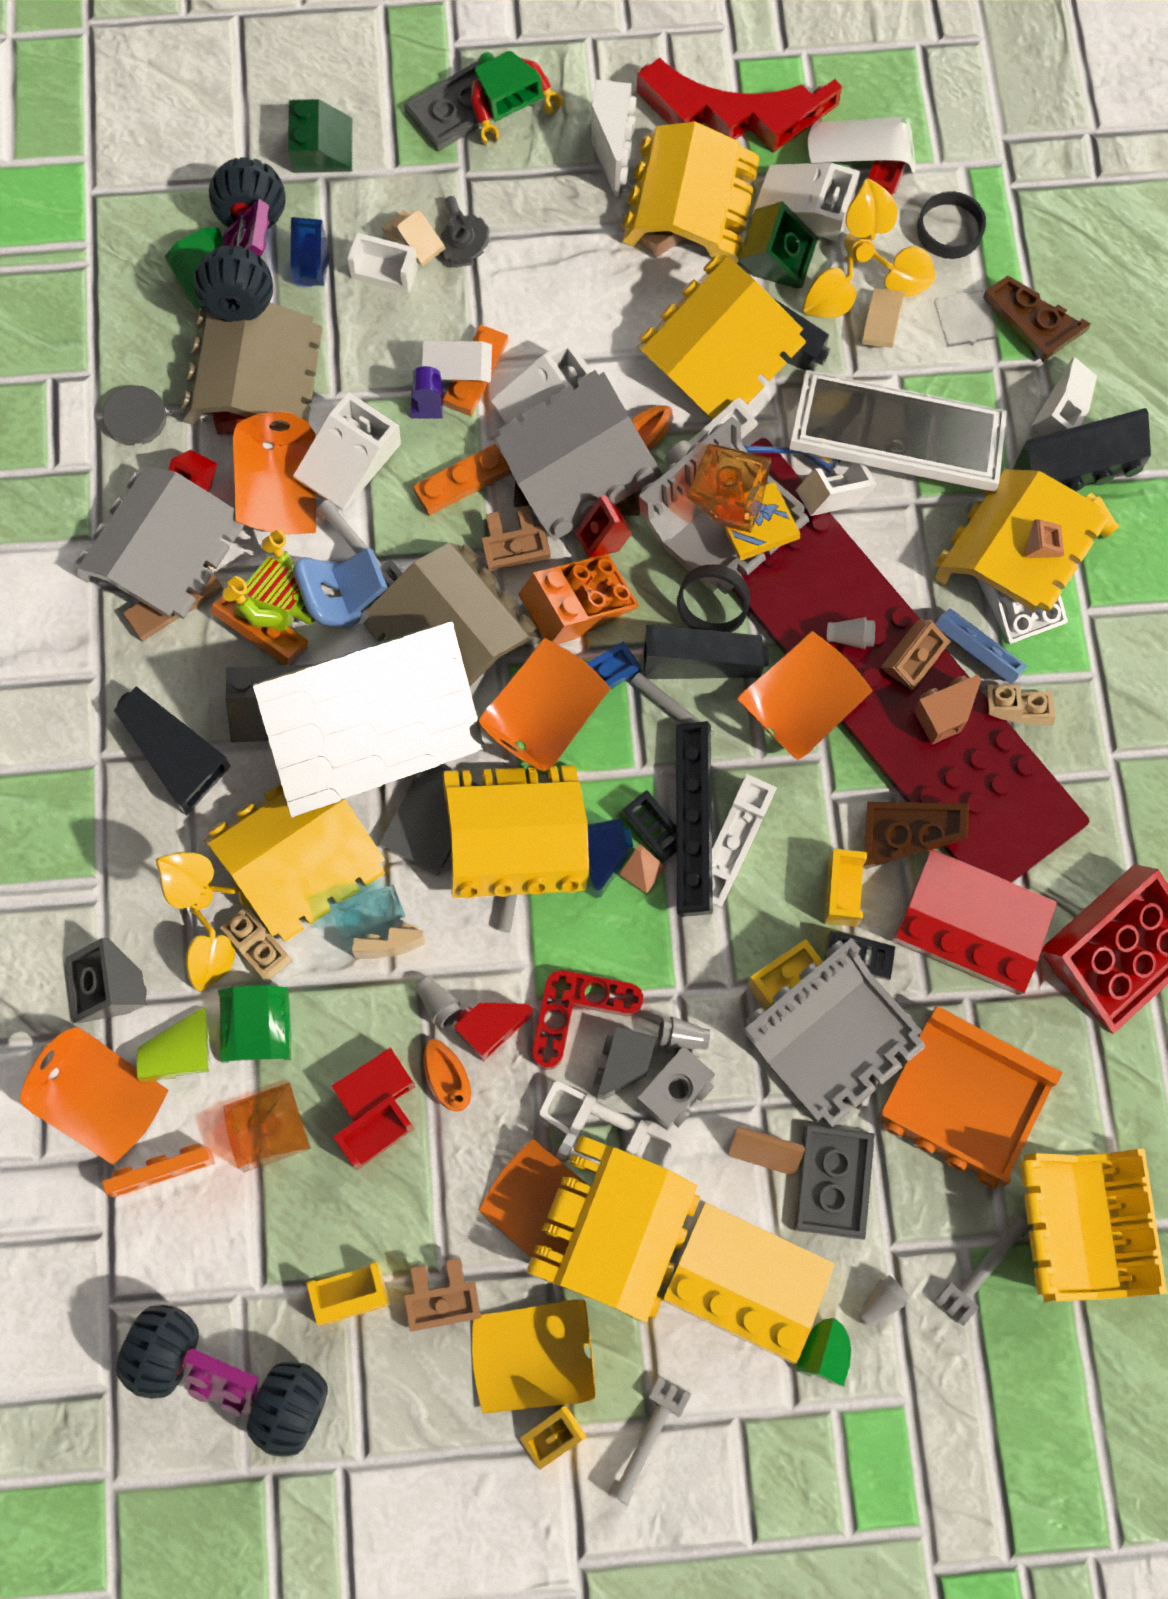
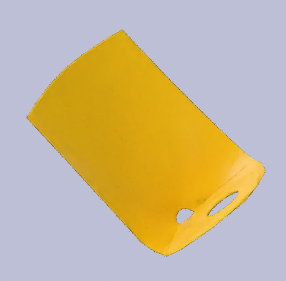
[472,1299,596,1414]

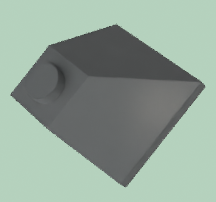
[65,938,147,1023]

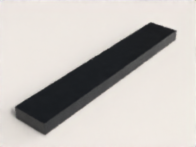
[676,721,713,917]

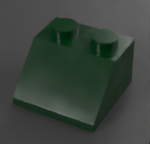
[288,99,353,173]
[738,201,819,289]

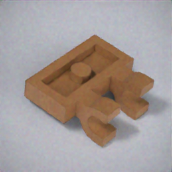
[481,505,551,572]
[404,1258,481,1332]

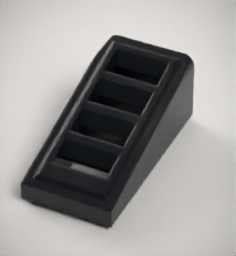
[617,790,677,863]
[824,931,896,980]

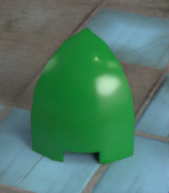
[795,1318,852,1387]

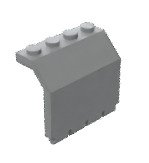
[495,369,663,541]
[639,417,809,594]
[75,465,244,619]
[745,938,926,1128]

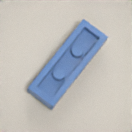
[935,608,1028,684]

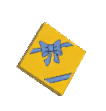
[715,482,800,561]

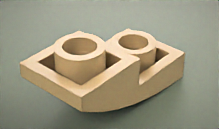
[862,288,905,348]
[986,684,1055,725]
[220,907,293,982]
[352,924,426,959]

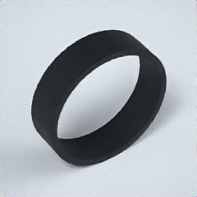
[917,191,986,259]
[677,564,750,633]

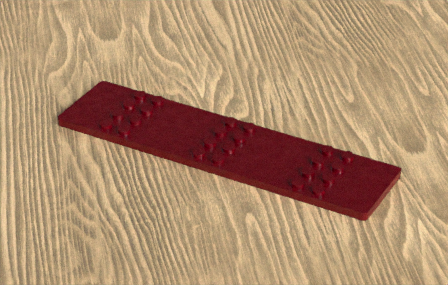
[732,438,1090,883]

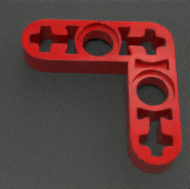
[533,970,644,1070]

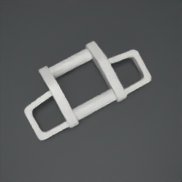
[540,1081,679,1169]

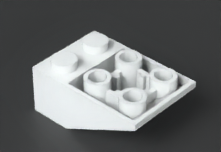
[591,80,637,197]
[752,163,860,242]
[491,340,592,424]
[293,392,401,512]
[977,578,1068,644]

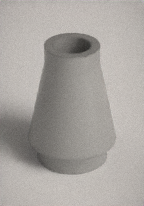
[827,617,875,649]
[415,977,463,1028]
[657,1016,710,1050]
[857,1275,910,1329]

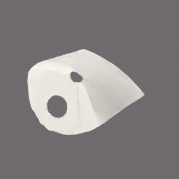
[808,116,916,174]

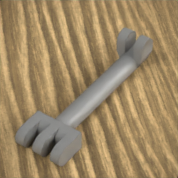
[316,499,402,597]
[935,1213,1032,1326]
[608,1376,691,1506]

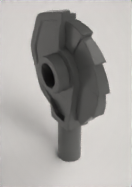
[439,196,490,268]

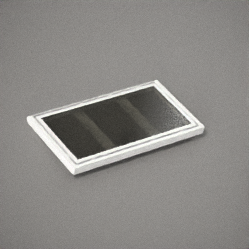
[789,370,1007,492]

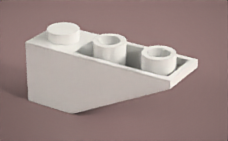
[1031,357,1097,436]

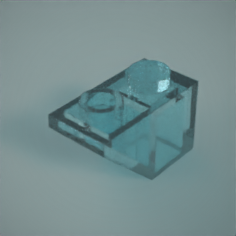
[329,885,406,941]

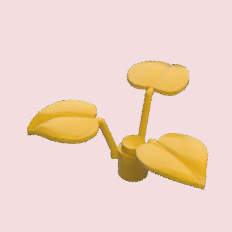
[803,179,936,318]
[155,852,251,991]

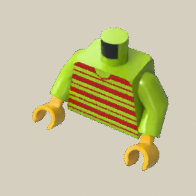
[222,530,315,632]

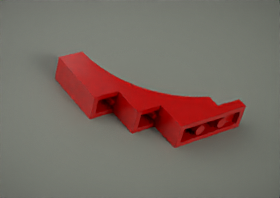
[636,58,843,153]

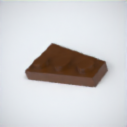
[982,276,1091,362]
[863,802,970,869]

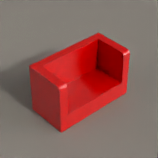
[332,1047,415,1121]
[333,1095,414,1170]

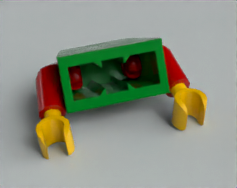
[471,51,563,146]

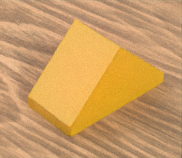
[519,1405,587,1470]

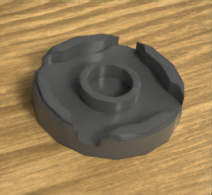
[102,385,166,446]

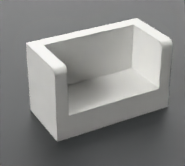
[348,233,418,294]
[422,341,492,382]
[796,463,877,516]

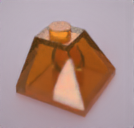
[687,443,771,533]
[223,1082,311,1173]

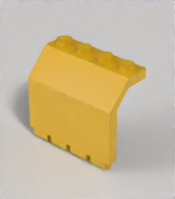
[637,254,806,420]
[934,469,1108,612]
[203,784,385,942]
[1019,1149,1167,1302]

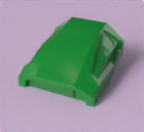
[165,228,223,311]
[218,985,291,1063]

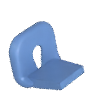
[293,548,388,629]

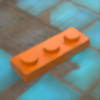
[443,324,509,417]
[413,443,511,516]
[211,596,309,665]
[102,1144,215,1198]

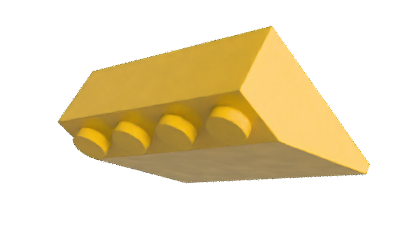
[662,1202,835,1364]

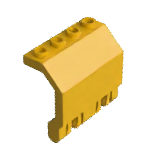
[622,122,760,263]
[443,765,589,899]
[526,1135,700,1323]

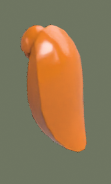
[632,405,673,450]
[423,1039,471,1112]

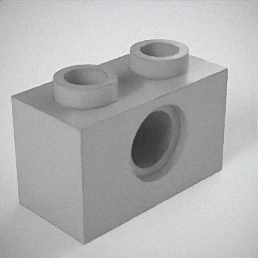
[636,1046,715,1130]

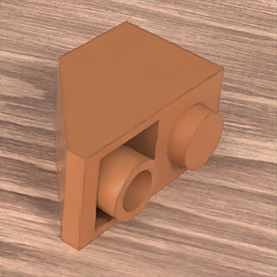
[914,674,981,744]

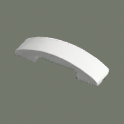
[712,774,777,908]

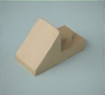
[381,210,445,267]

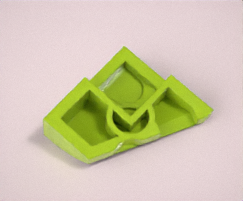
[137,1008,209,1082]

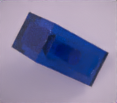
[290,217,330,287]
[588,818,633,898]

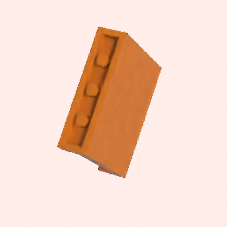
[877,1006,1063,1189]

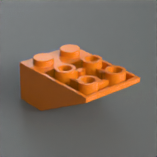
[518,554,639,644]

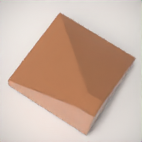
[1025,519,1064,558]
[619,844,666,895]

